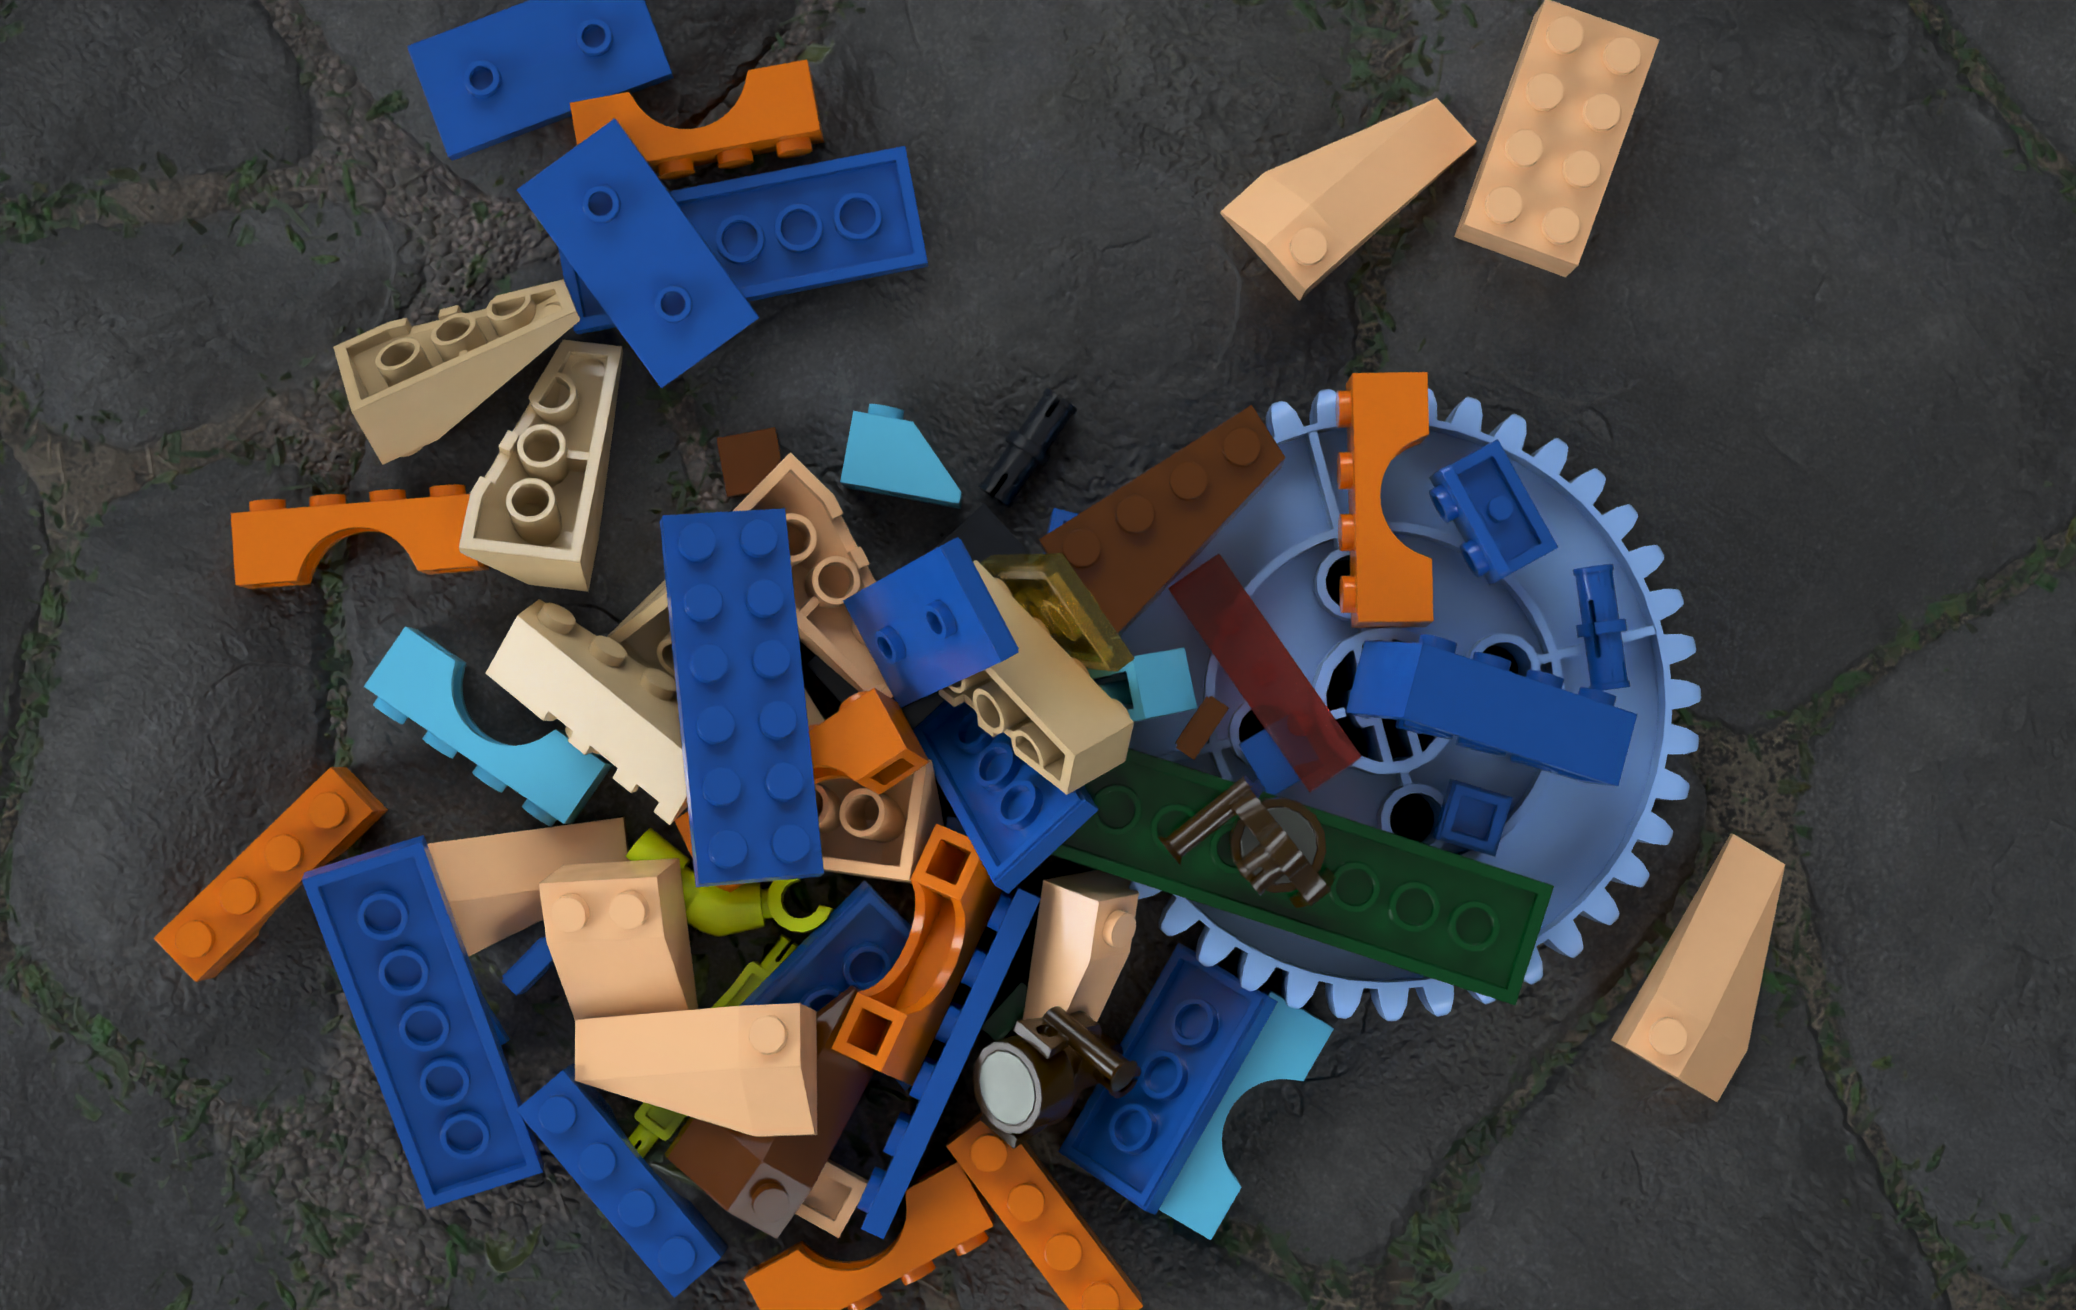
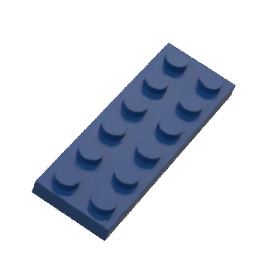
[558,146,929,335]
[660,508,824,888]
[302,835,544,1209]
[857,884,1041,1240]

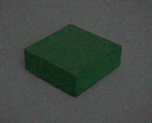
[981,978,1028,1042]

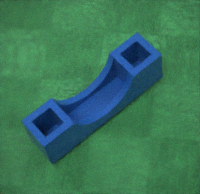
[516,1063,729,1298]

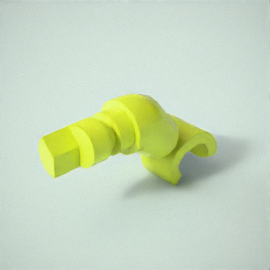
[625,828,834,937]

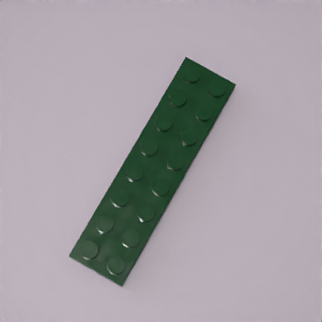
[1051,748,1554,1006]

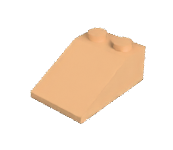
[539,858,698,1020]

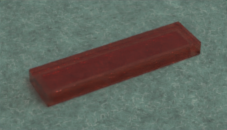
[1168,554,1361,794]

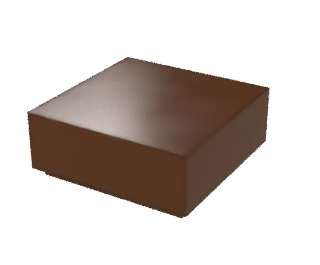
[716,427,783,499]
[1175,696,1229,760]

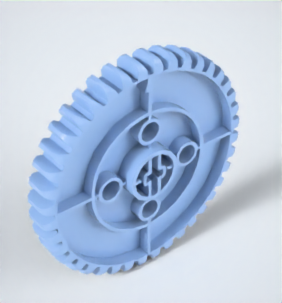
[1069,388,1701,1021]

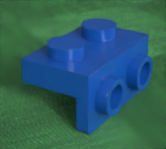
[1429,439,1559,586]

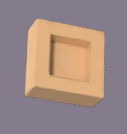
[795,1159,868,1238]

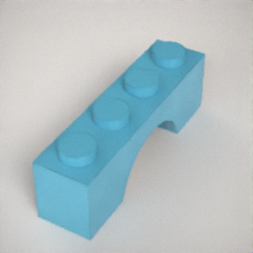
[364,626,613,827]
[1159,987,1334,1240]

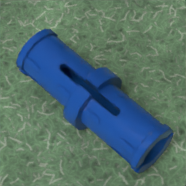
[1573,564,1630,691]

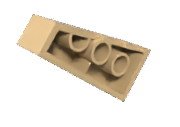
[939,560,1134,795]
[486,599,688,825]

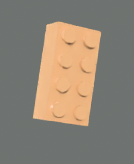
[1454,0,1660,277]

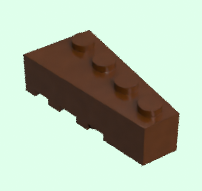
[1039,405,1286,650]

